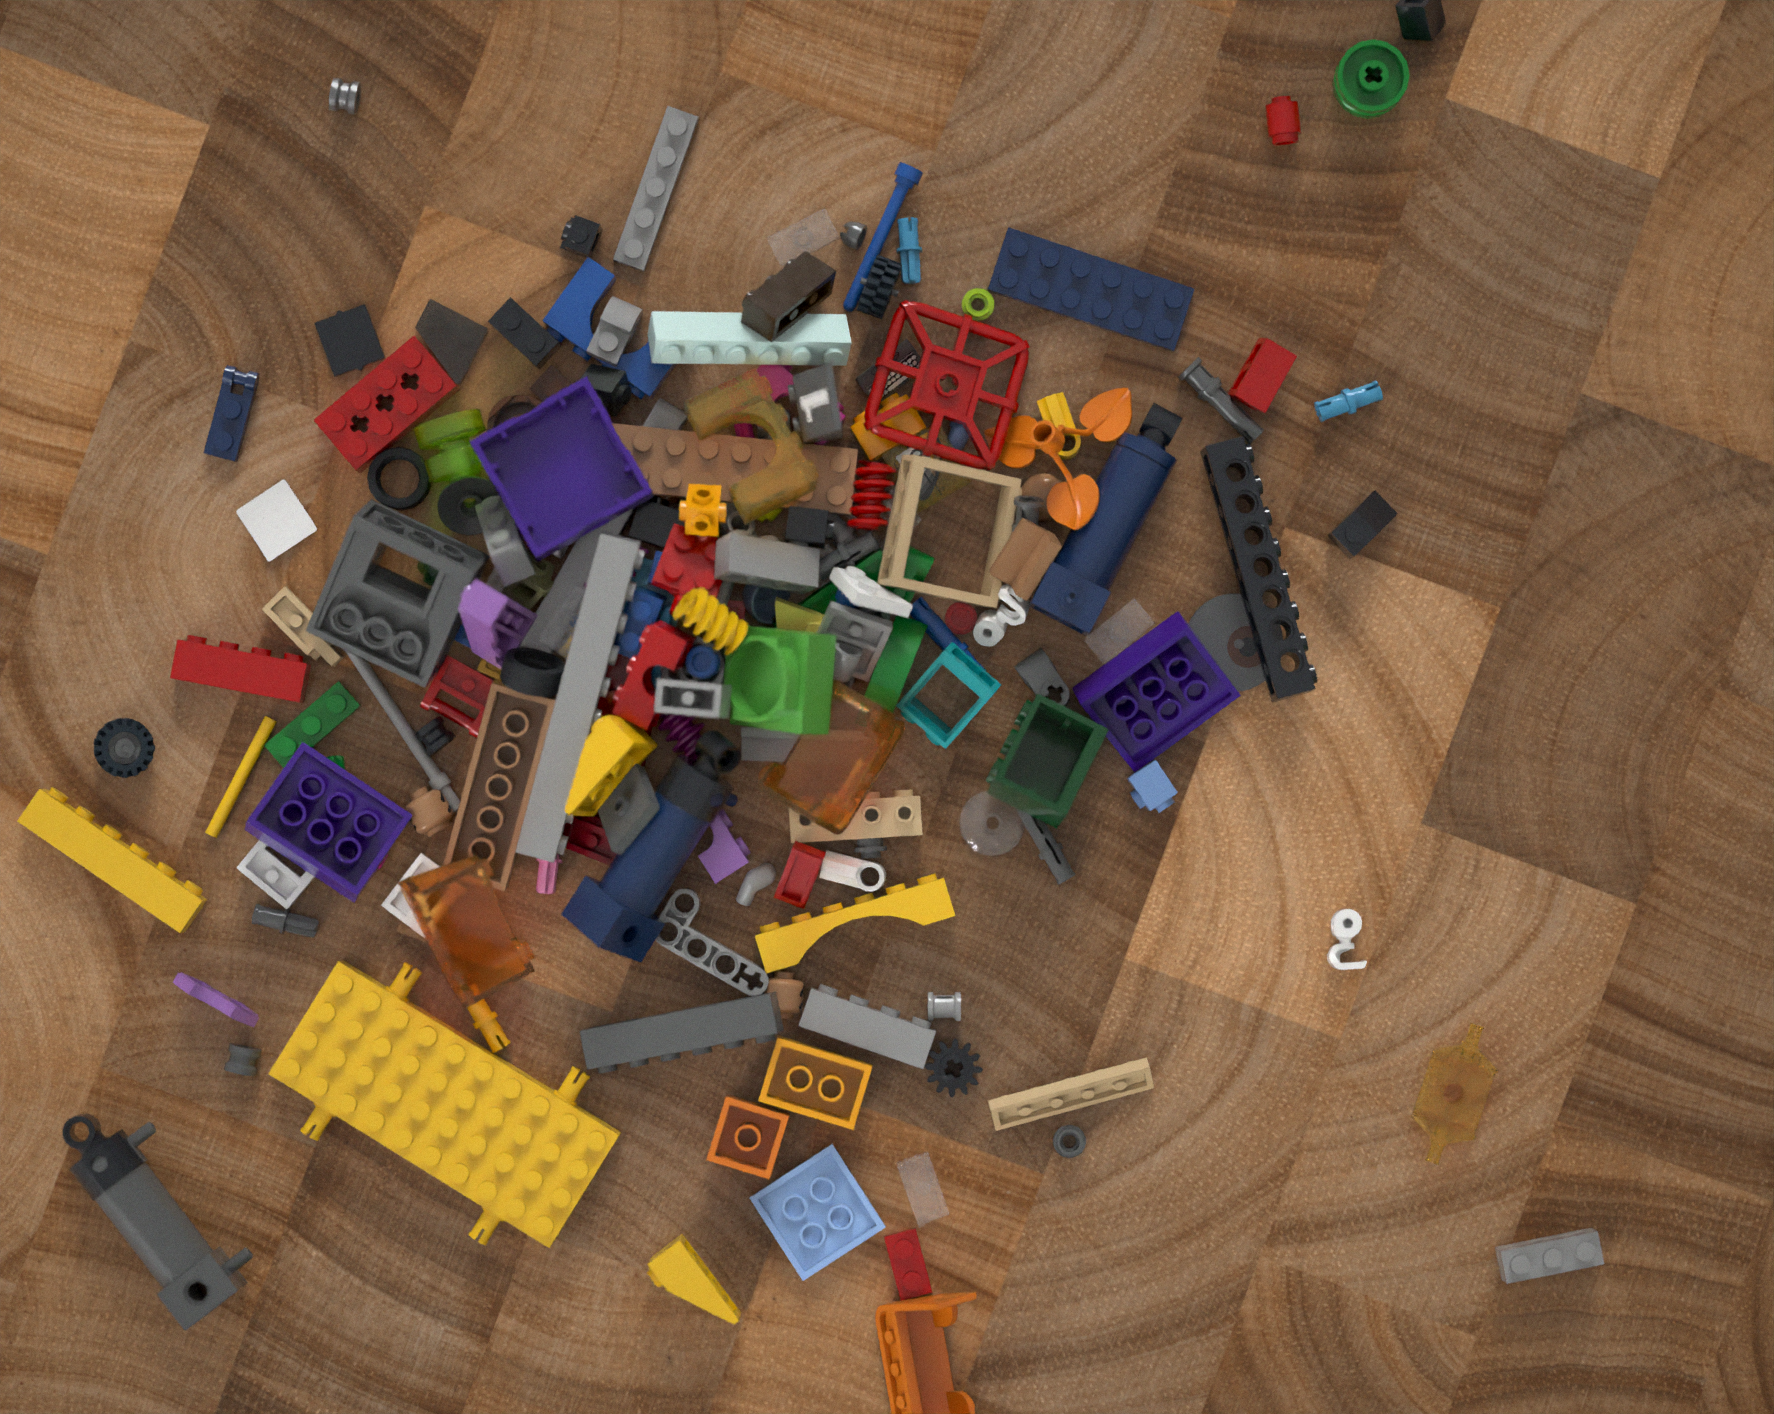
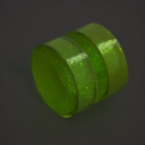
[414,409,486,483]

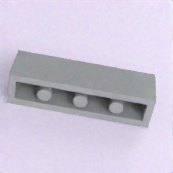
[799,984,936,1069]

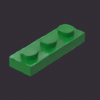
[264,681,361,768]

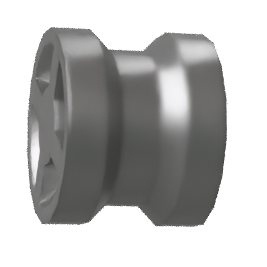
[328,78,361,115]

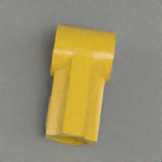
[1036,392,1081,460]

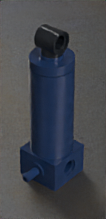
[1029,403,1183,636]

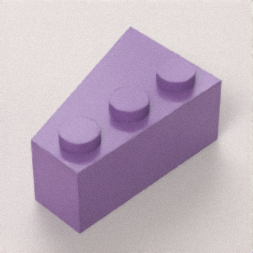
[458,579,538,670]

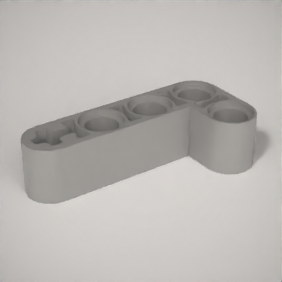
[656,888,769,996]

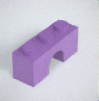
[698,809,751,884]

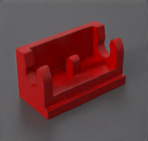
[1228,338,1297,413]

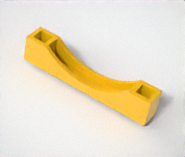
[755,873,955,974]

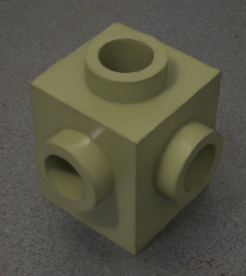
[502,549,555,610]

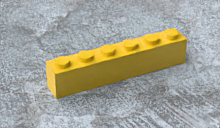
[17,787,207,933]

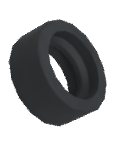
[367,447,432,511]
[500,647,565,697]

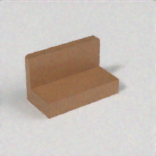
[989,518,1062,601]

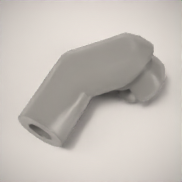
[736,863,777,906]

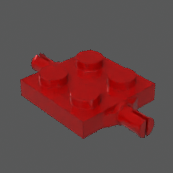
[651,523,724,618]

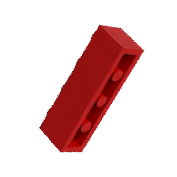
[170,635,311,703]

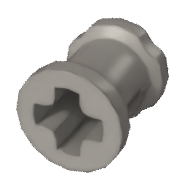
[928,992,961,1021]

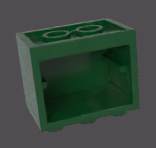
[985,693,1109,829]

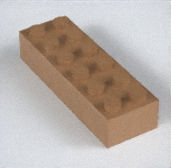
[441,680,557,891]

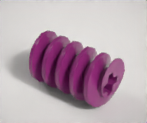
[658,713,705,760]

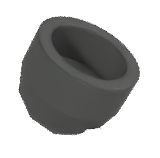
[840,221,867,250]

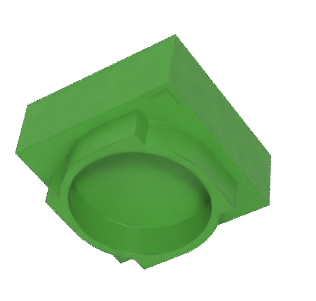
[724,626,837,735]

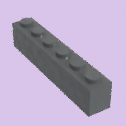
[580,992,784,1074]

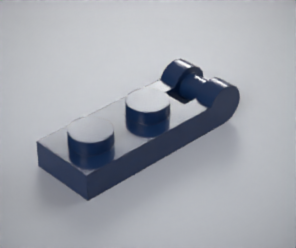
[204,365,260,462]

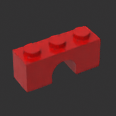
[612,620,696,730]

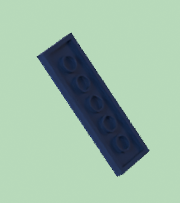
[987,227,1194,352]

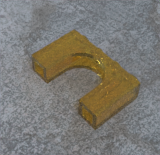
[684,368,819,524]

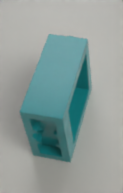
[896,642,1001,749]

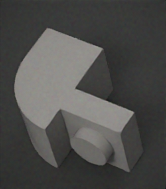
[586,296,643,367]

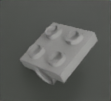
[817,601,893,682]

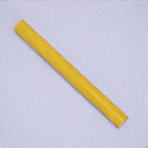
[205,716,277,838]

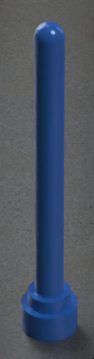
[843,162,923,312]

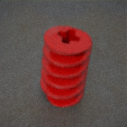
[847,461,897,532]

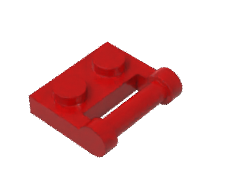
[420,655,494,738]

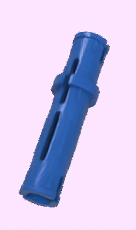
[910,597,987,671]

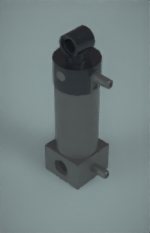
[62,1113,253,1331]

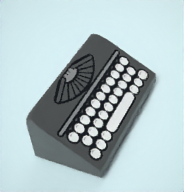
[856,339,921,402]

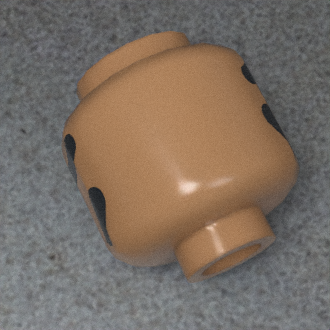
[405,786,454,837]
[761,970,804,1019]

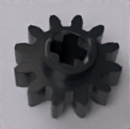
[924,1038,983,1097]

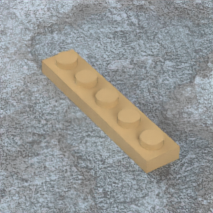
[988,1058,1154,1131]

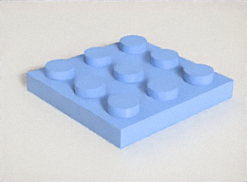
[749,1143,886,1281]

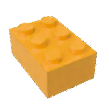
[758,1035,873,1130]

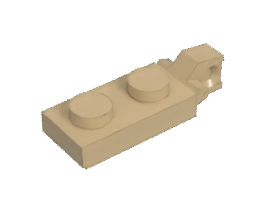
[262,586,344,667]

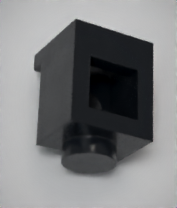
[560,215,602,259]

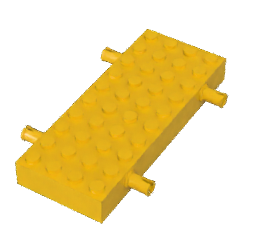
[268,960,621,1248]

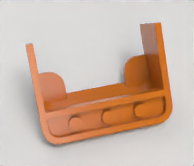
[875,1292,977,1414]

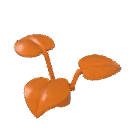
[984,388,1132,530]

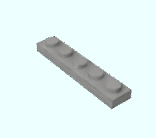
[613,106,699,272]

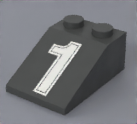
[787,363,842,444]

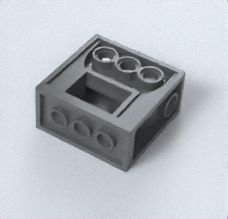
[306,499,490,688]

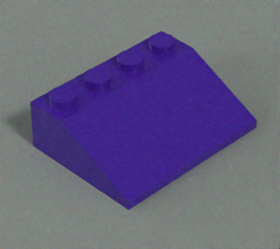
[1072,611,1241,772]
[244,742,413,903]

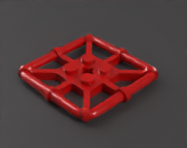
[863,300,1030,471]

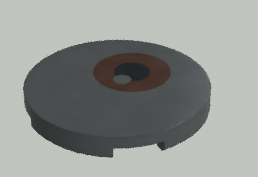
[1188,593,1283,692]

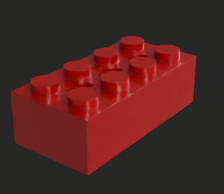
[313,336,460,473]

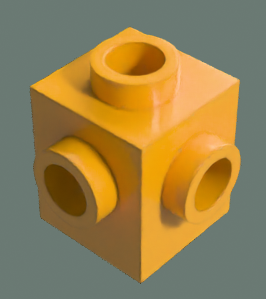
[679,484,727,536]

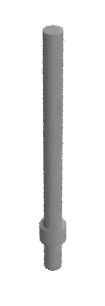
[344,649,460,812]

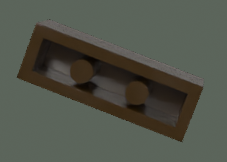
[741,251,836,342]

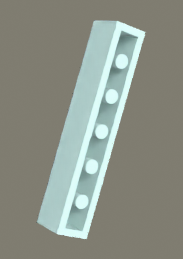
[647,311,852,366]

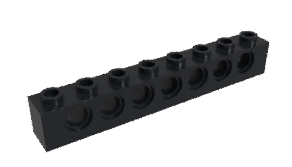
[1200,436,1317,703]

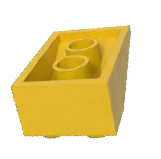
[564,715,658,816]
[647,1233,741,1324]

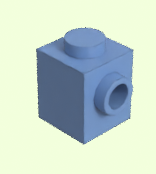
[1127,760,1178,813]

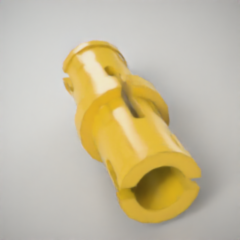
[460,986,511,1053]

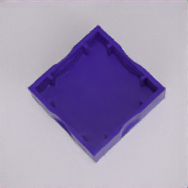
[470,376,653,562]

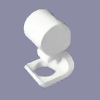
[973,584,1030,647]
[1327,909,1367,970]

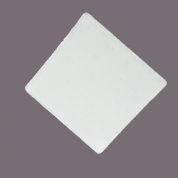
[236,480,317,562]

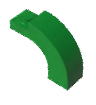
[854,615,928,735]

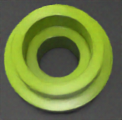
[962,288,994,321]

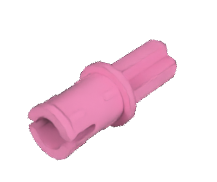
[536,854,562,895]

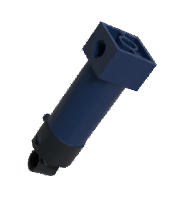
[562,730,741,962]

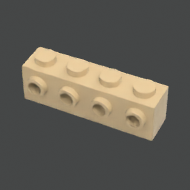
[788,789,922,843]

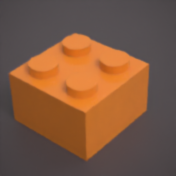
[706,1094,790,1180]

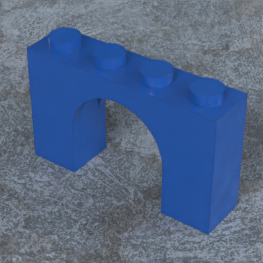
[542,257,677,400]

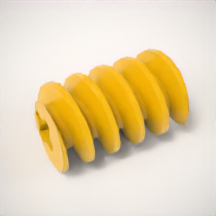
[673,588,748,656]

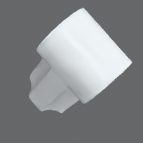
[819,850,886,892]

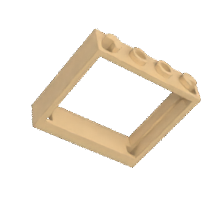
[877,455,1022,608]

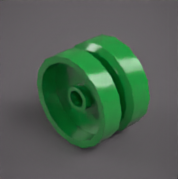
[1332,39,1410,119]

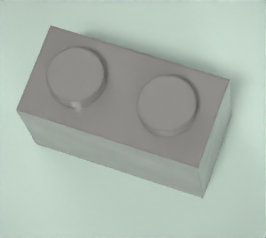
[654,679,732,718]

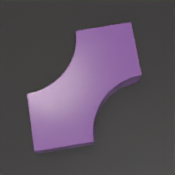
[173,972,260,1027]

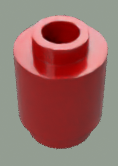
[1265,96,1301,146]

